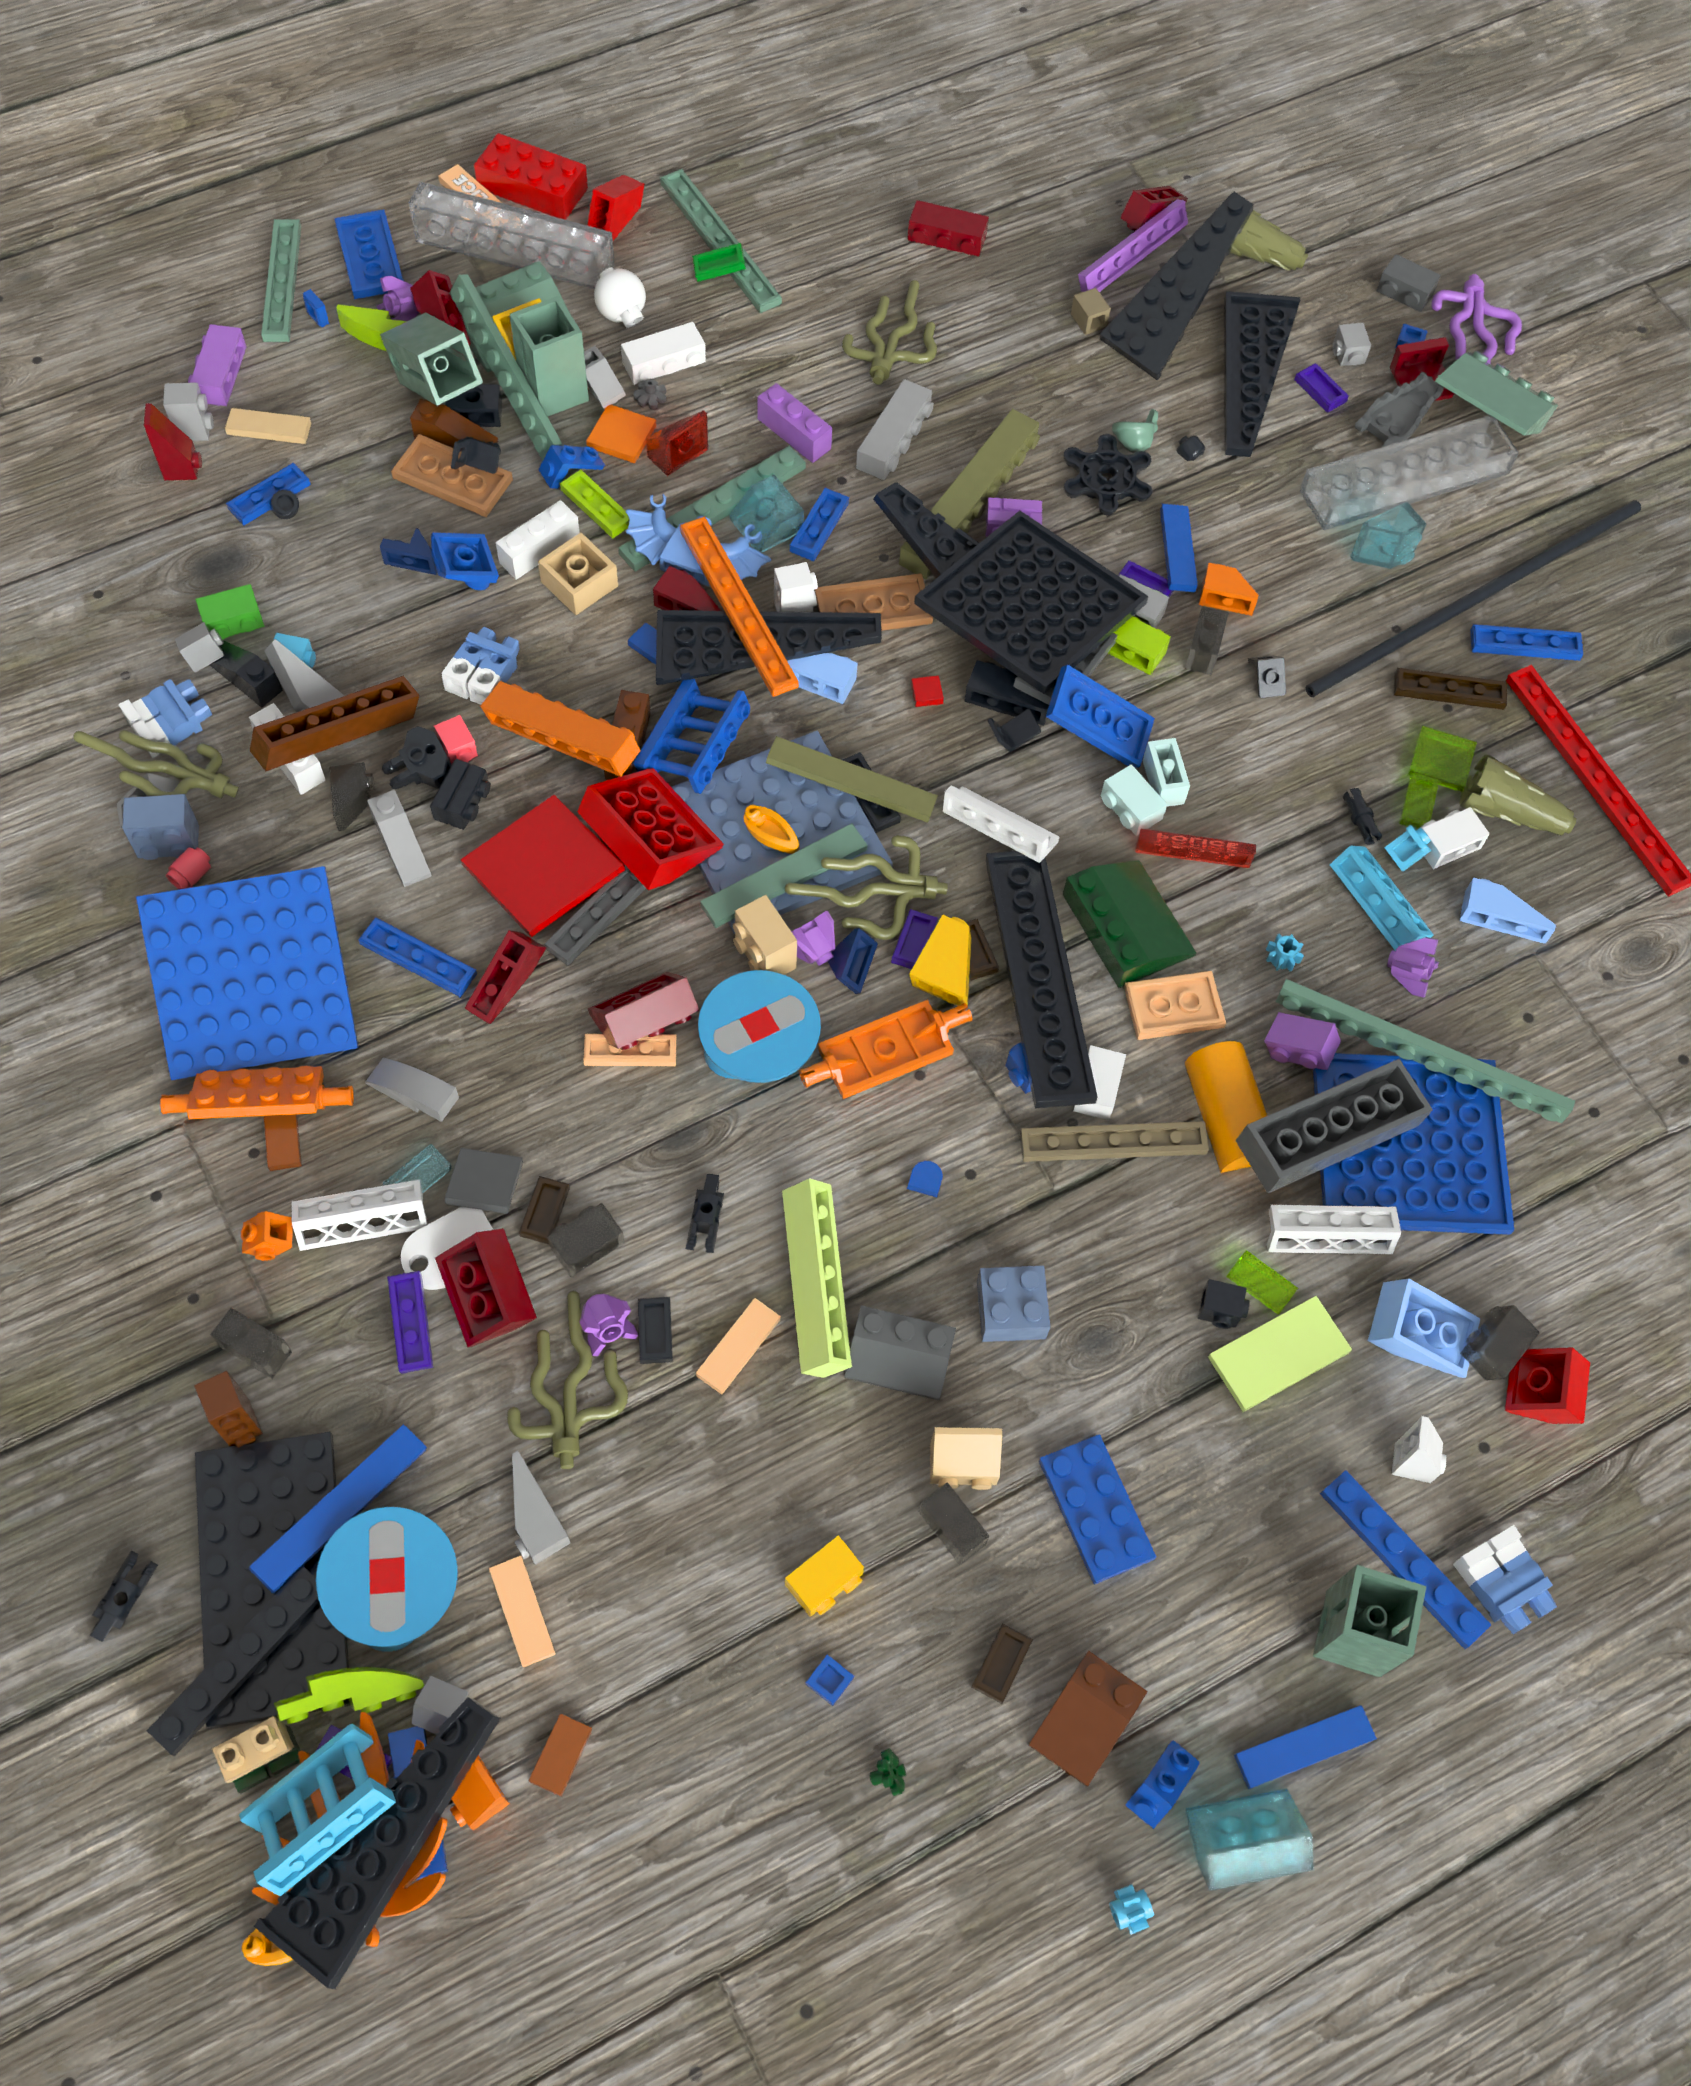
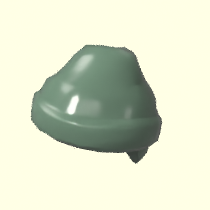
[1112,409,1158,452]

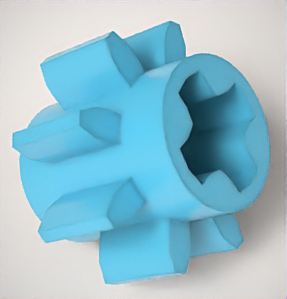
[1266,934,1304,971]
[1109,1884,1154,1934]

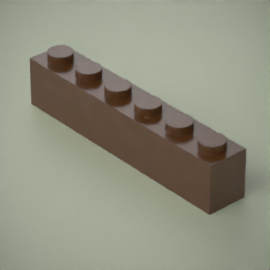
[250,675,420,771]

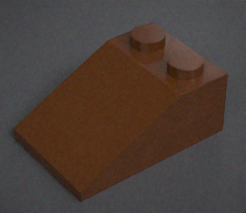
[1028,1650,1148,1787]

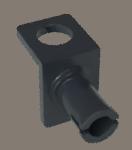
[451,437,501,474]

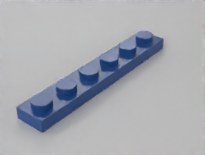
[1320,1470,1491,1649]

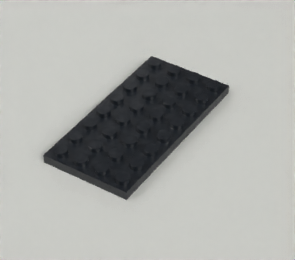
[195,1432,351,1729]

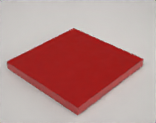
[460,795,625,937]

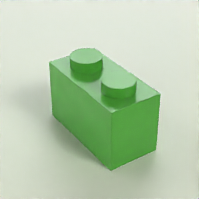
[196,584,265,639]

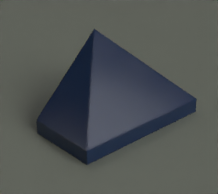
[828,928,878,994]

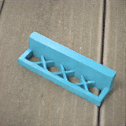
[1330,846,1434,951]

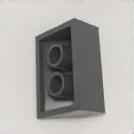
[845,1305,956,1401]

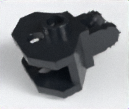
[381,726,452,790]

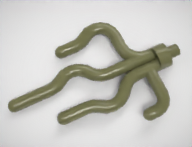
[842,280,937,385]
[73,730,239,799]
[785,835,948,940]
[507,1291,628,1469]

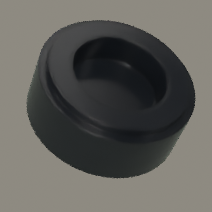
[271,490,299,519]

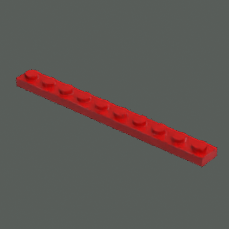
[1506,665,1691,897]

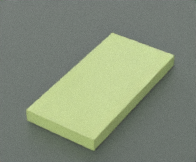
[1208,1296,1352,1412]

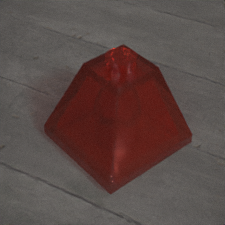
[646,410,708,476]

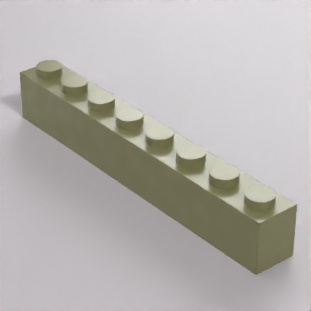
[899,409,1040,580]

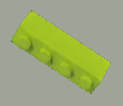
[1108,616,1171,675]

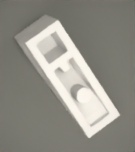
[1392,1416,1446,1483]

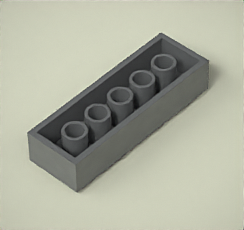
[1235,1059,1433,1193]

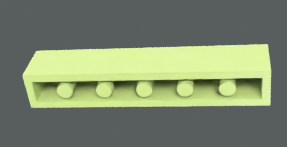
[782,1178,852,1378]

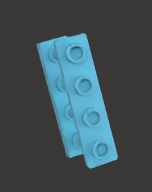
[239,1724,396,1896]

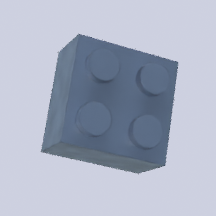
[122,794,199,860]
[977,1266,1050,1342]

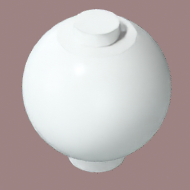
[594,267,646,328]

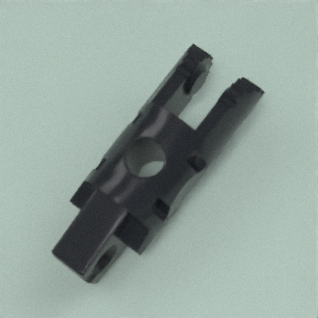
[685,1174,724,1253]
[90,1550,158,1642]

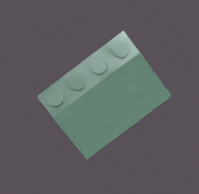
[462,261,568,373]
[1435,350,1558,436]

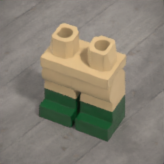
[212,1716,301,1794]

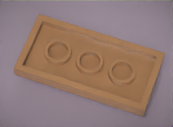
[391,434,513,517]
[814,573,933,631]

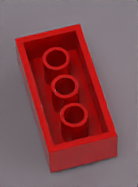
[474,133,588,221]

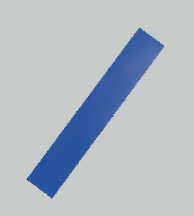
[249,1424,427,1594]

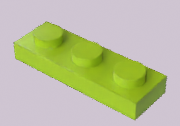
[560,470,630,538]

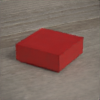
[911,675,944,707]

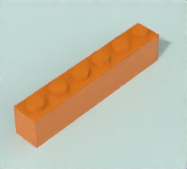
[480,681,641,777]

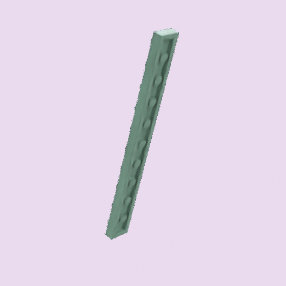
[1276,979,1576,1123]

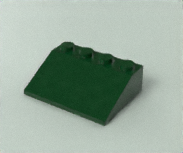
[1062,860,1196,988]

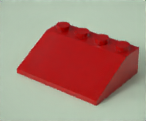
[577,768,724,890]

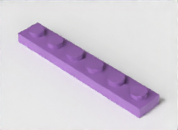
[1078,199,1188,292]

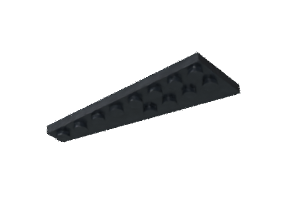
[656,610,882,685]

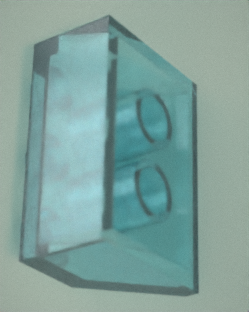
[1186,1789,1313,1891]

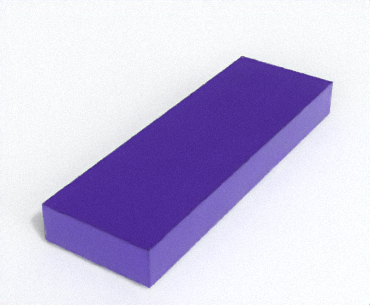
[387,1271,434,1374]

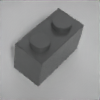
[1376,254,1441,312]

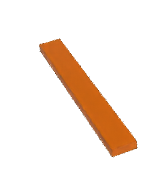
[680,517,799,697]

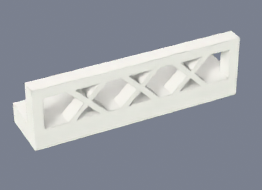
[943,785,1059,863]
[292,1179,428,1251]
[1267,1205,1401,1254]

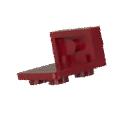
[1389,337,1454,401]

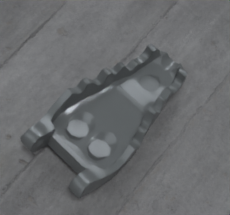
[1355,372,1444,453]

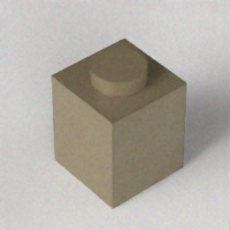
[1071,288,1111,335]

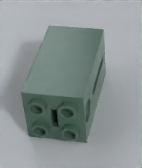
[509,296,589,417]
[380,312,483,406]
[1313,1565,1426,1677]

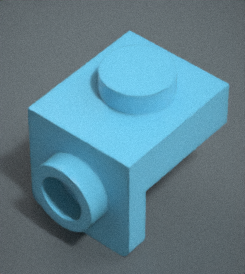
[1384,825,1432,871]

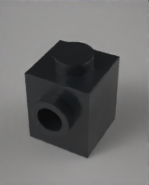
[1198,1279,1250,1329]

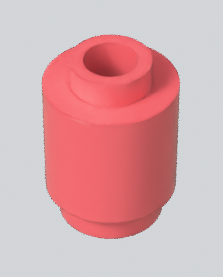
[166,847,211,889]

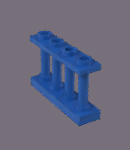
[633,679,750,794]

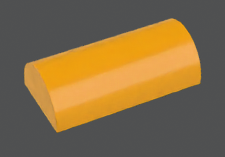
[1185,1041,1268,1173]

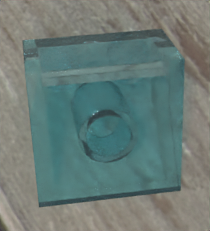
[729,475,804,553]
[1350,501,1426,569]

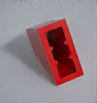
[585,174,645,247]

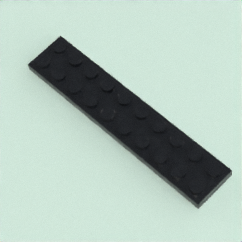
[985,851,1098,1109]

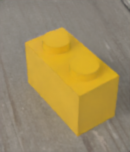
[785,1535,864,1617]

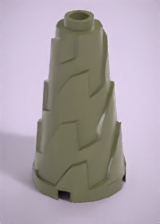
[1230,210,1309,271]
[1459,754,1577,836]

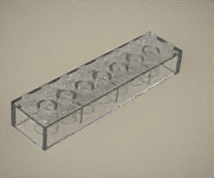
[408,181,615,290]
[1300,415,1519,530]

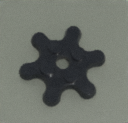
[1064,434,1153,516]

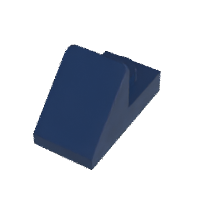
[380,528,437,575]

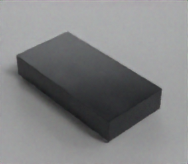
[638,1297,673,1364]

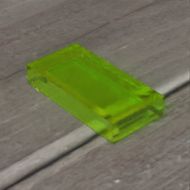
[1399,773,1439,829]
[1226,1250,1298,1315]

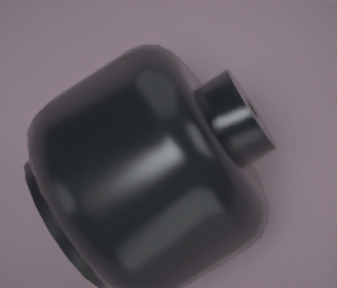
[1177,435,1205,461]

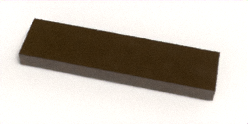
[1394,667,1507,710]

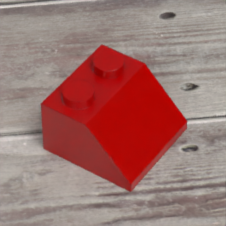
[1505,1347,1590,1424]

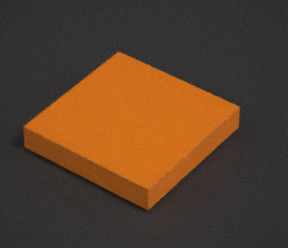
[586,404,657,464]

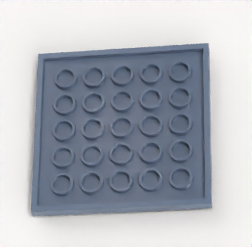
[672,731,893,934]

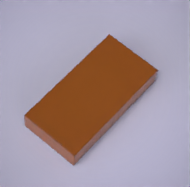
[264,1114,302,1171]
[529,1713,593,1797]

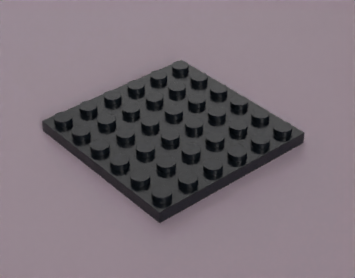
[914,510,1148,694]

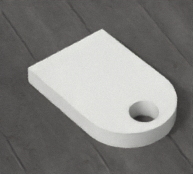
[401,1207,493,1290]

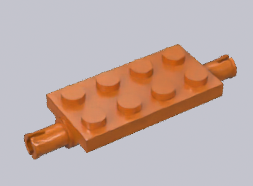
[799,1000,972,1099]
[160,1066,354,1119]

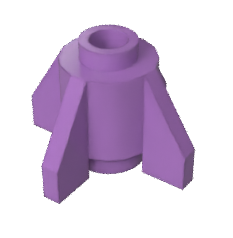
[376,276,419,321]
[791,911,836,966]
[1387,937,1439,998]
[579,1294,639,1356]

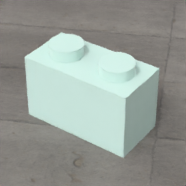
[1143,738,1190,807]
[1101,764,1167,836]

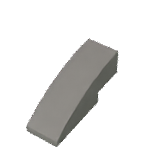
[365,1058,459,1122]

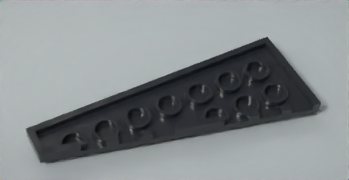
[1100,191,1253,380]
[1224,291,1300,457]
[254,1697,500,1989]

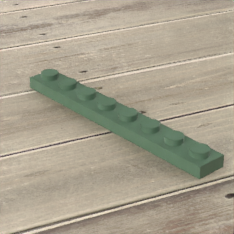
[450,274,562,461]
[618,445,806,572]

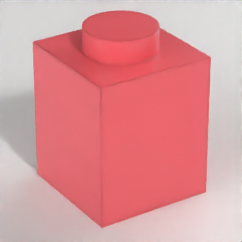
[434,715,478,764]

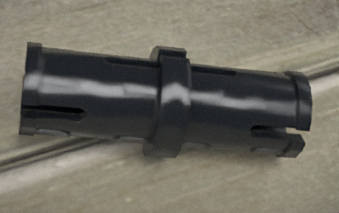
[1343,788,1382,845]

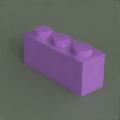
[188,324,246,406]
[758,383,832,463]

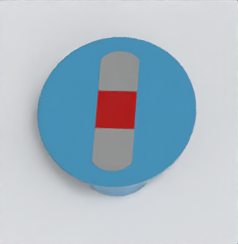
[698,970,821,1083]
[316,1507,458,1652]

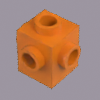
[241,1211,293,1261]

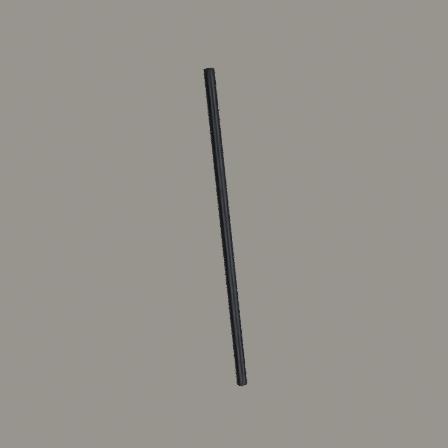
[1306,500,1641,698]

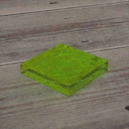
[1408,726,1477,792]

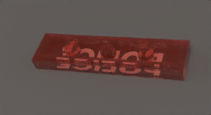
[1135,829,1256,868]

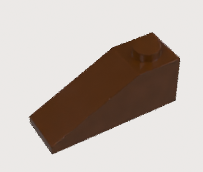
[410,398,498,452]

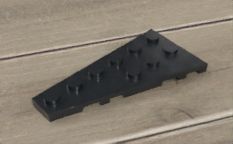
[873,482,979,578]

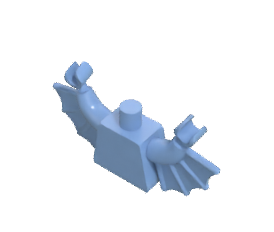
[626,494,771,586]

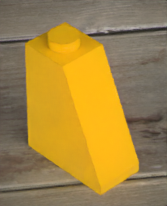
[909,915,971,1006]

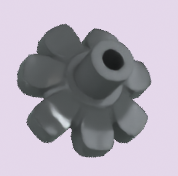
[634,379,666,410]

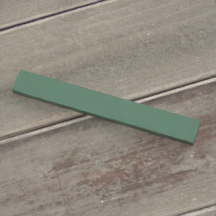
[660,169,782,313]

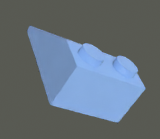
[1368,1278,1480,1378]

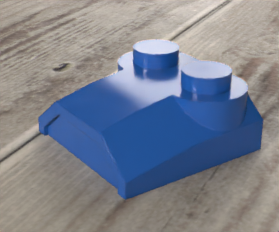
[431,533,499,590]

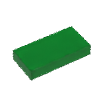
[692,243,746,282]

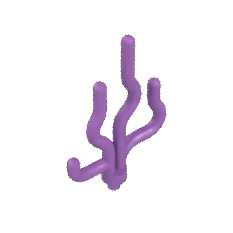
[1432,274,1522,364]

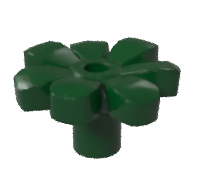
[870,1748,907,1796]

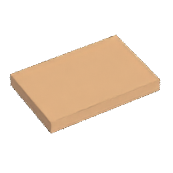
[1124,971,1226,1040]

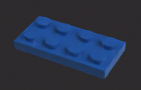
[334,209,403,299]
[1046,664,1155,769]
[1039,1434,1156,1585]

